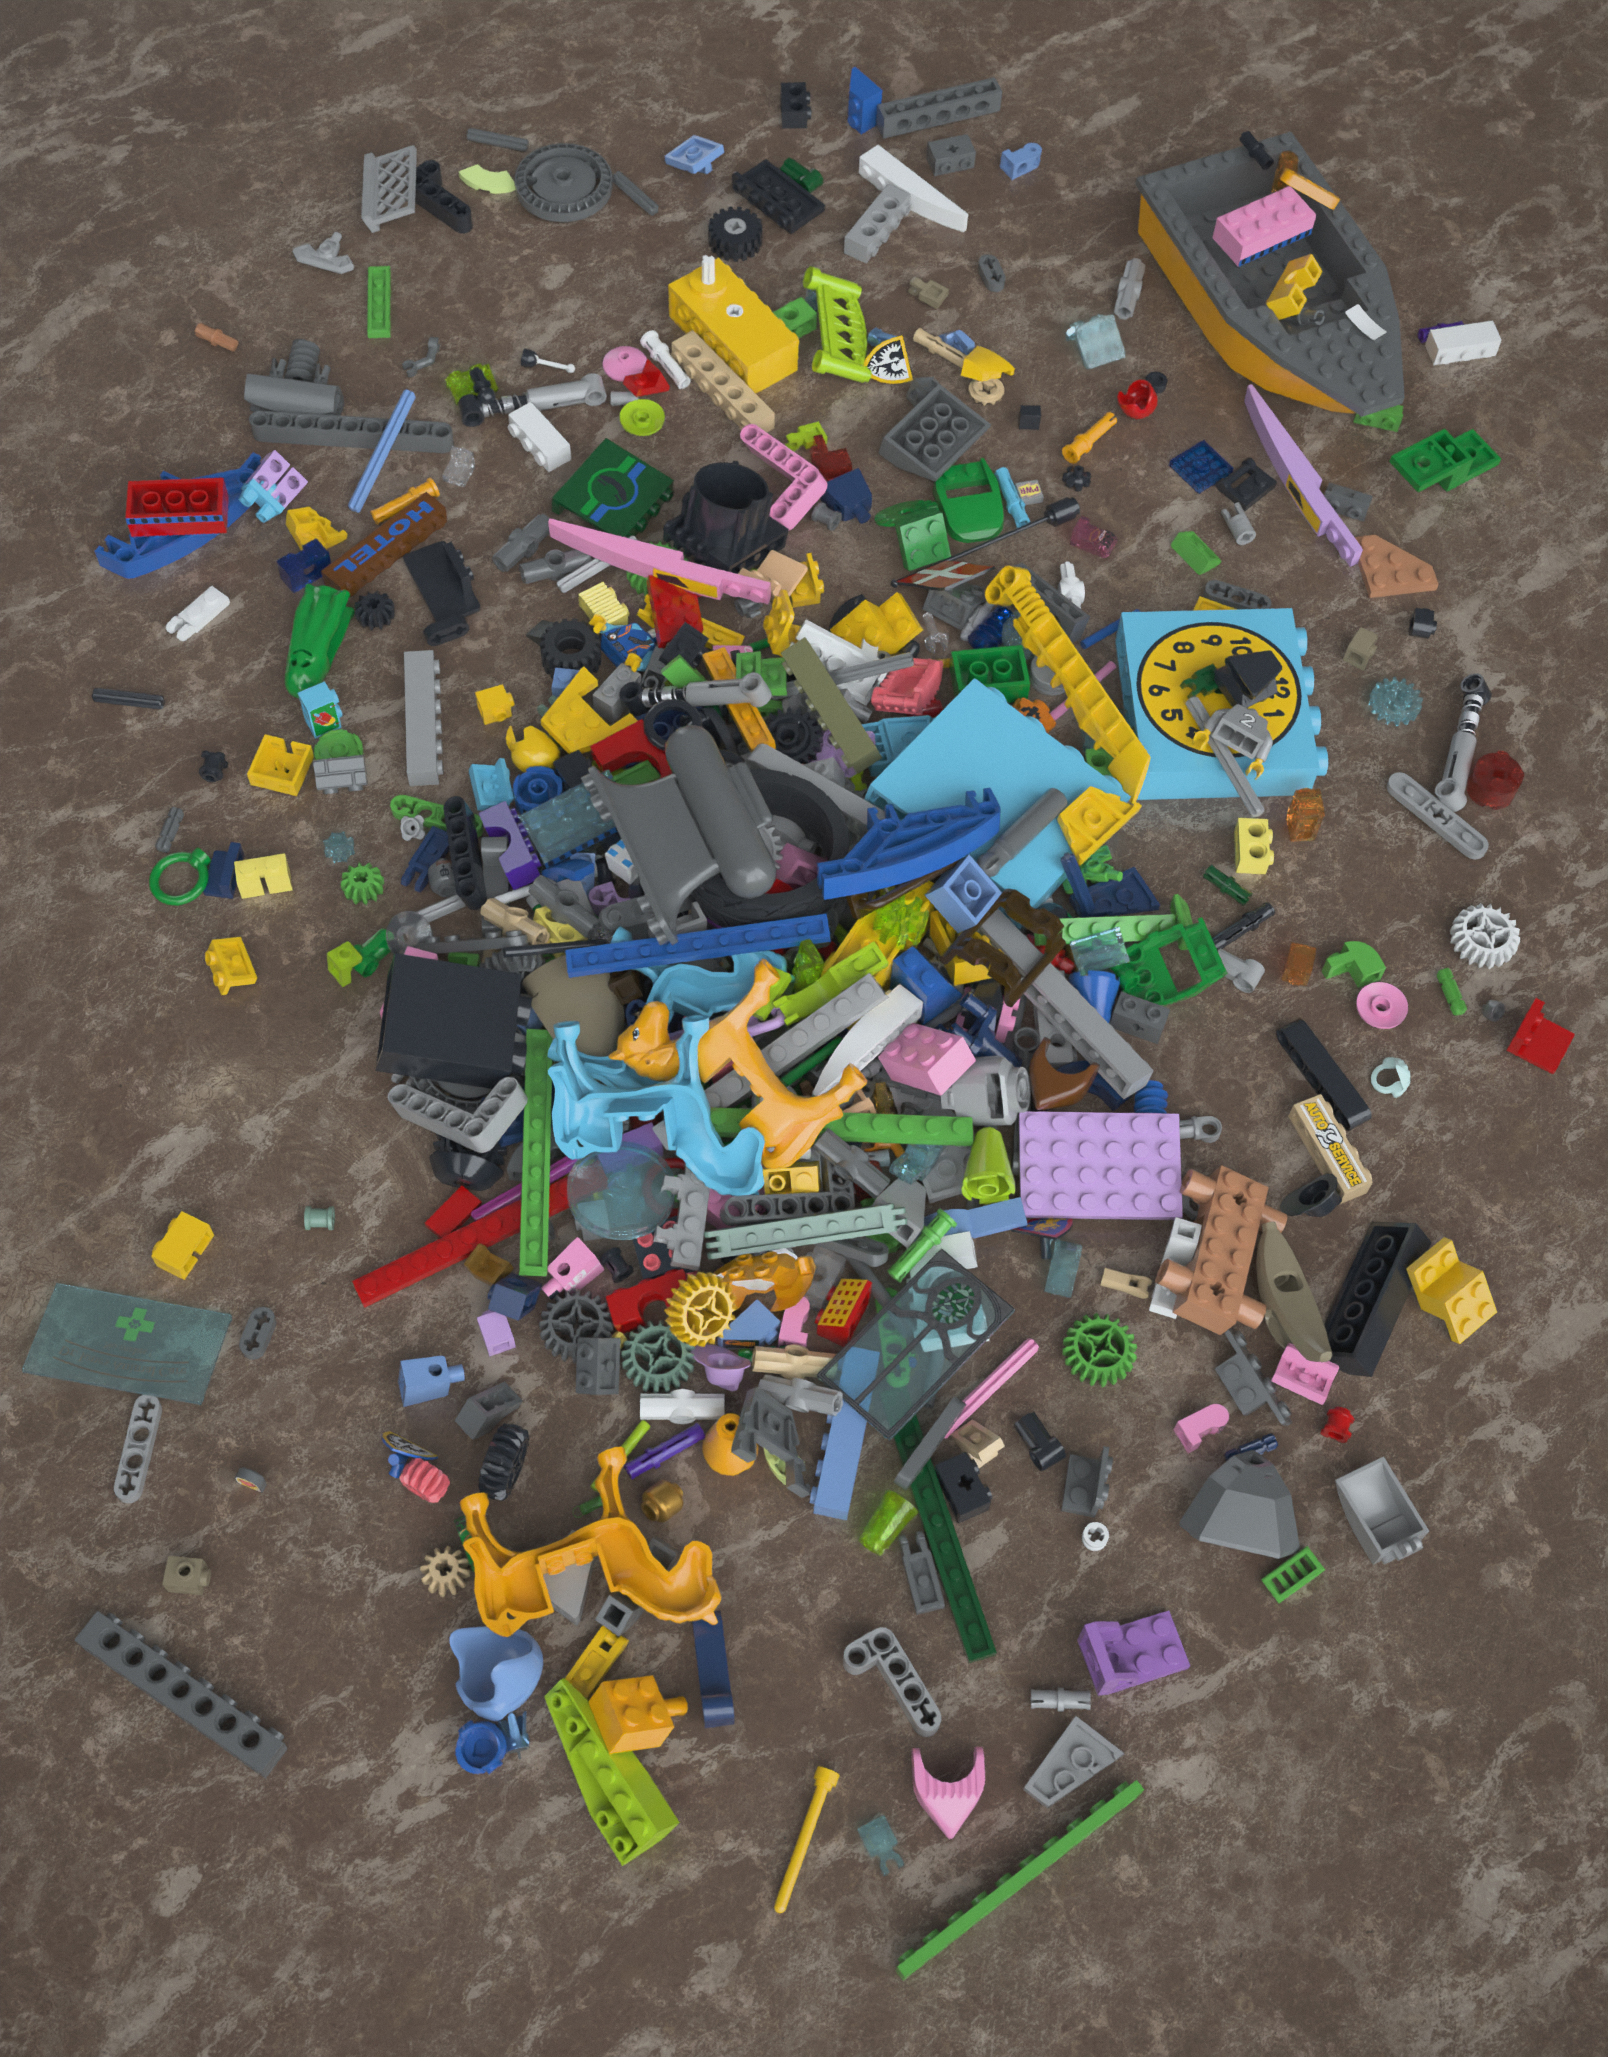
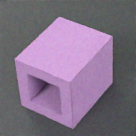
[477,1310,516,1357]

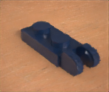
[400,826,450,892]

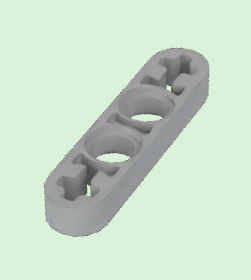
[114,1394,162,1504]

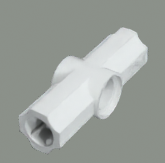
[640,1389,725,1424]

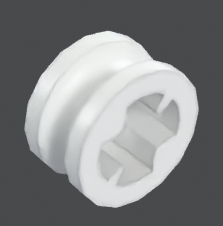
[1082,1522,1109,1551]

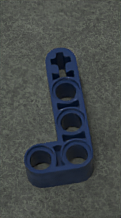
[692,1610,734,1728]

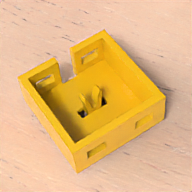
[247,734,314,796]

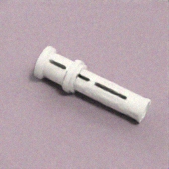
[640,330,691,389]

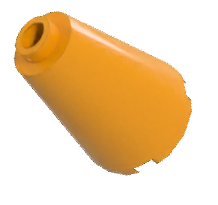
[702,1413,759,1476]

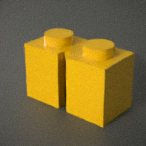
[151,1211,214,1280]

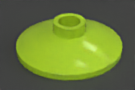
[620,399,665,436]

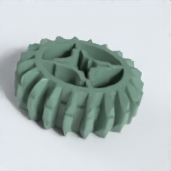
[621,1319,696,1394]

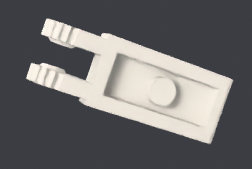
[166,586,230,641]

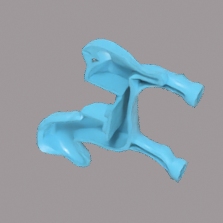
[547,926,795,1112]
[548,1015,765,1196]

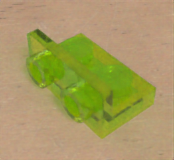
[445,363,499,405]
[791,939,824,995]

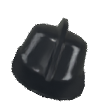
[1280,1173,1342,1217]

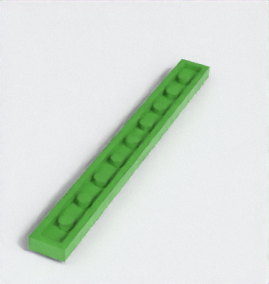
[519,1029,553,1276]
[710,1107,973,1146]
[896,1780,1144,1980]

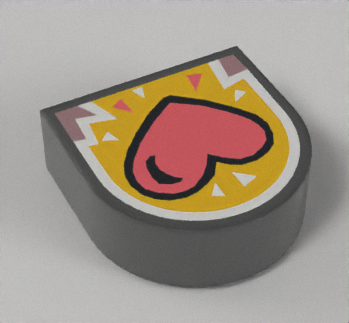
[234,1467,267,1493]

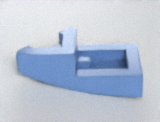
[939,330,975,355]

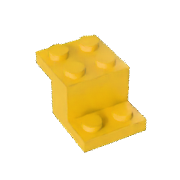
[830,592,923,654]
[1406,1237,1497,1344]

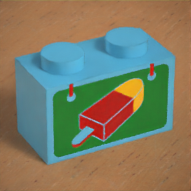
[298,682,343,739]

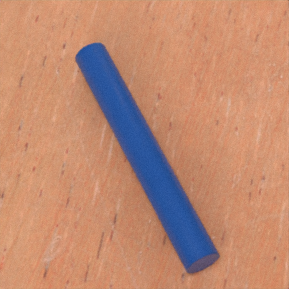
[1080,609,1140,649]

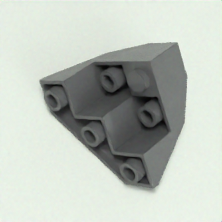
[1179,1450,1300,1559]

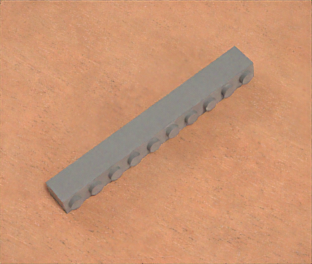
[977,909,1153,1099]
[652,973,889,1151]

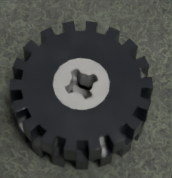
[708,206,762,262]

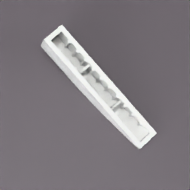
[859,145,968,232]
[812,984,923,1097]

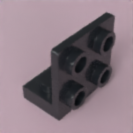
[658,622,709,686]

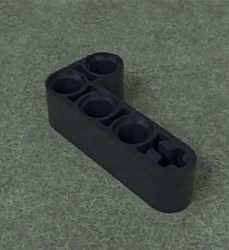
[407,160,473,234]

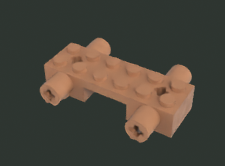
[1155,1165,1287,1335]

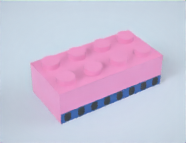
[1213,186,1316,267]

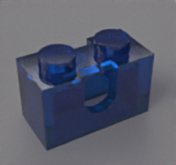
[276,538,331,593]

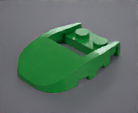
[933,458,1004,543]
[1116,917,1228,1007]

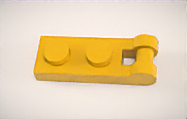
[565,1626,629,1700]

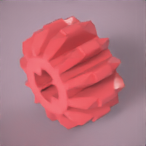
[399,1458,450,1503]

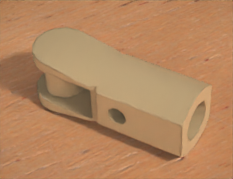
[1100,1267,1152,1299]

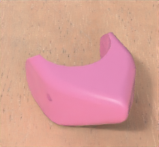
[911,1747,985,1839]

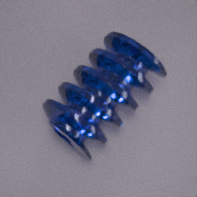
[968,605,1016,649]

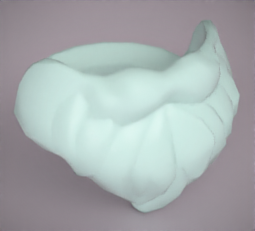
[1371,1057,1411,1098]

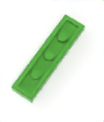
[367,266,391,338]

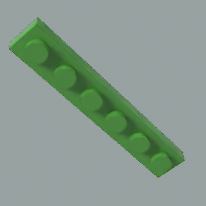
[1034,914,1176,946]

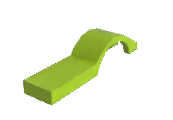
[773,941,889,1026]

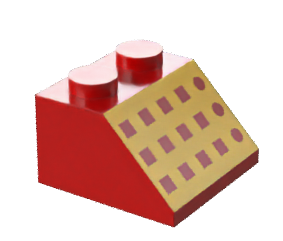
[815,1279,872,1347]

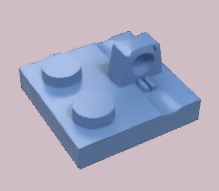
[664,135,724,174]

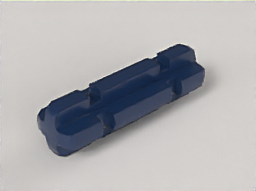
[1224,1433,1278,1462]

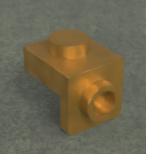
[464,1244,514,1286]

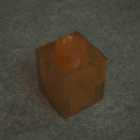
[1281,942,1317,986]

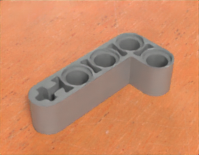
[843,1627,941,1737]

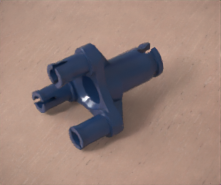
[934,992,1023,1067]

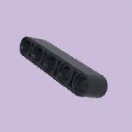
[444,796,487,910]
[1276,1018,1372,1131]

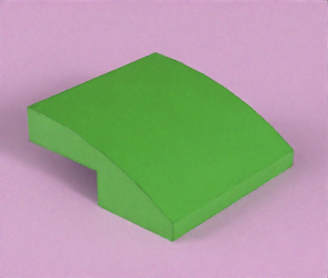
[736,651,787,696]

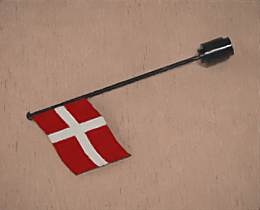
[891,497,1080,591]

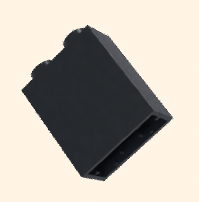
[375,953,532,1089]

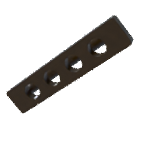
[846,860,959,919]

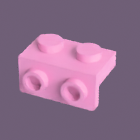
[1271,1343,1339,1405]

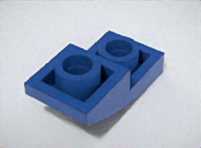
[542,859,594,883]

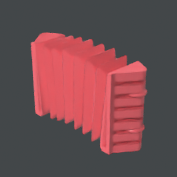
[871,658,943,715]

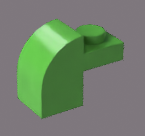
[1322,941,1386,988]

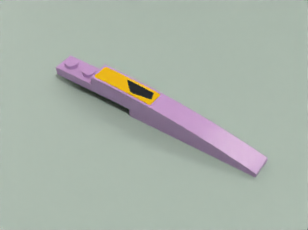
[1244,384,1363,567]

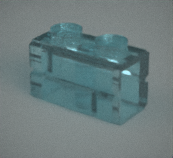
[1070,926,1130,976]

